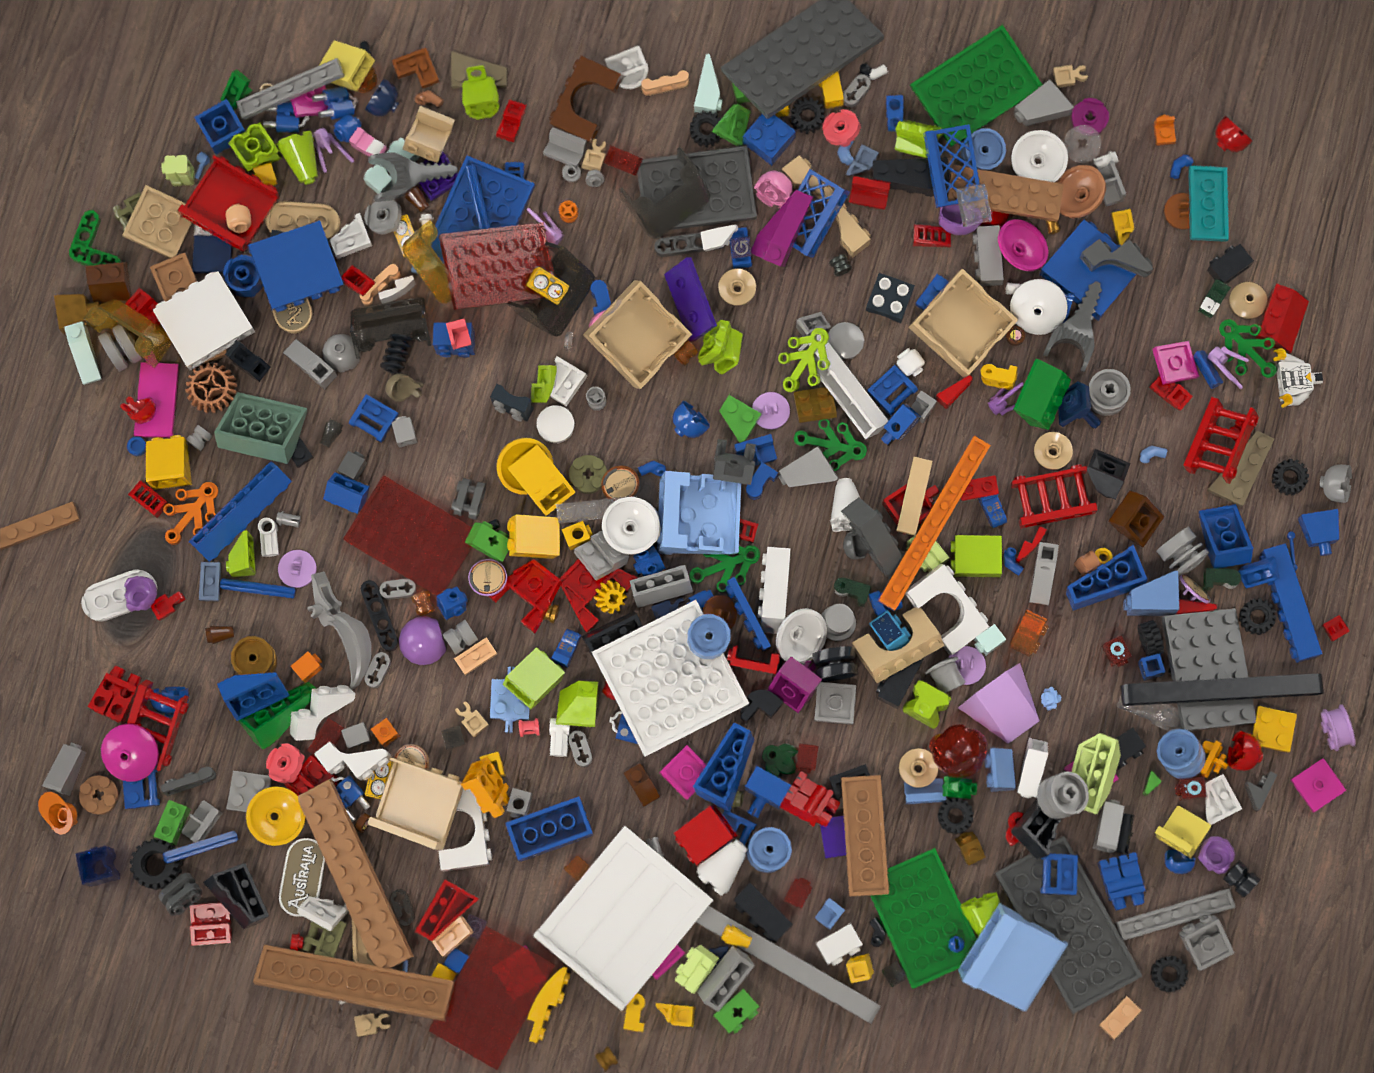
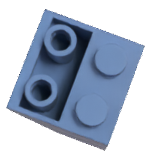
[984,748,1016,792]

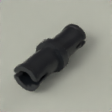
[1116,813,1135,854]

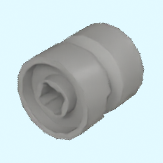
[442,620,478,655]

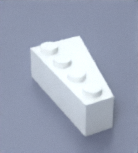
[758,547,791,634]

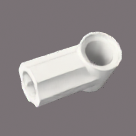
[258,518,279,557]
[550,718,570,757]

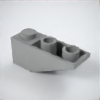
[283,339,337,390]
[1029,542,1059,605]

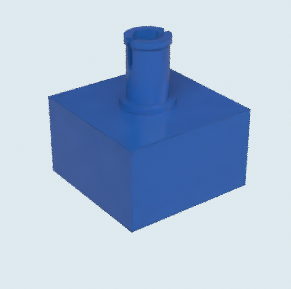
[745,766,791,818]

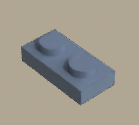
[199,562,221,601]

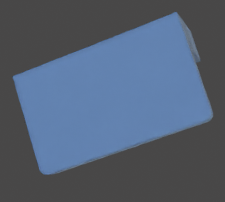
[904,778,946,804]

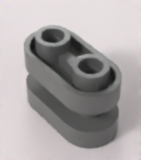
[451,478,486,520]
[159,873,202,916]

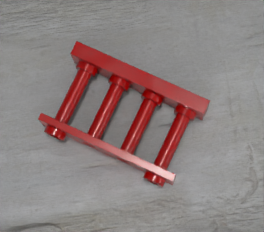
[1183,397,1259,484]
[1010,464,1097,529]
[123,679,189,771]

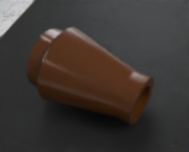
[405,186,429,213]
[205,626,234,644]

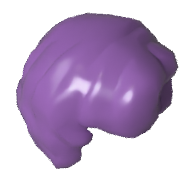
[124,576,157,612]
[1198,836,1235,874]

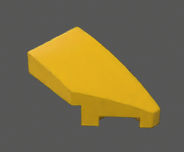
[1111,209,1134,246]
[656,1003,695,1027]

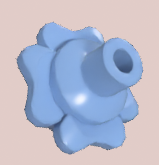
[1041,687,1061,710]

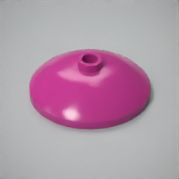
[998,219,1048,271]
[101,724,159,782]

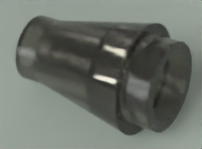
[319,418,343,448]

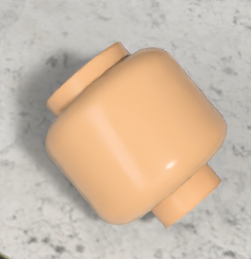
[226,204,251,233]

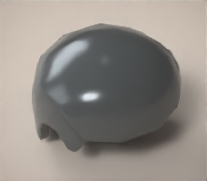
[843,531,868,560]

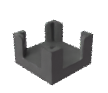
[713,439,756,485]

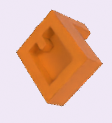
[1154,115,1176,145]

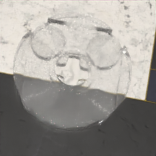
[1064,125,1102,162]

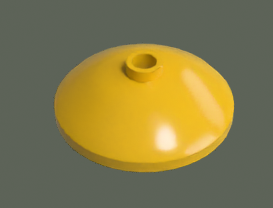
[497,438,553,495]
[246,787,305,846]

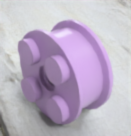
[1321,704,1355,751]

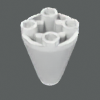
[830,478,860,532]
[696,839,748,896]

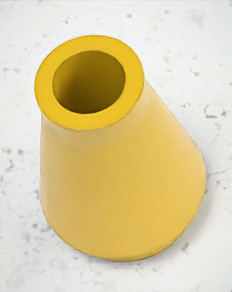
[721,925,752,948]

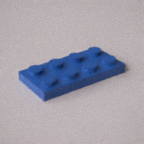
[725,577,771,652]

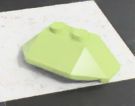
[1071,733,1120,814]

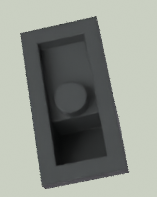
[1244,771,1277,811]

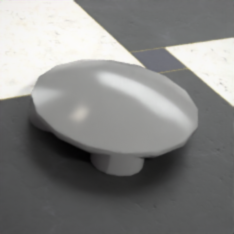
[828,322,864,359]

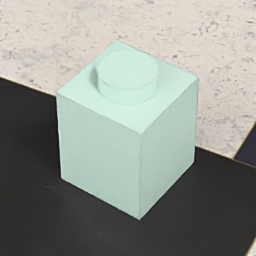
[974,624,1006,655]

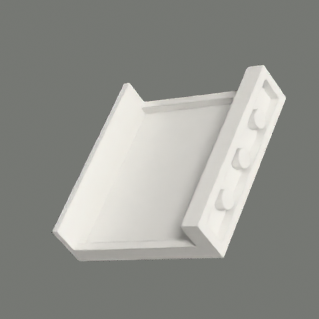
[153,271,255,371]

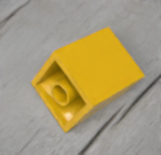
[146,435,192,490]

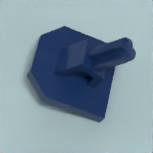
[1058,381,1101,428]

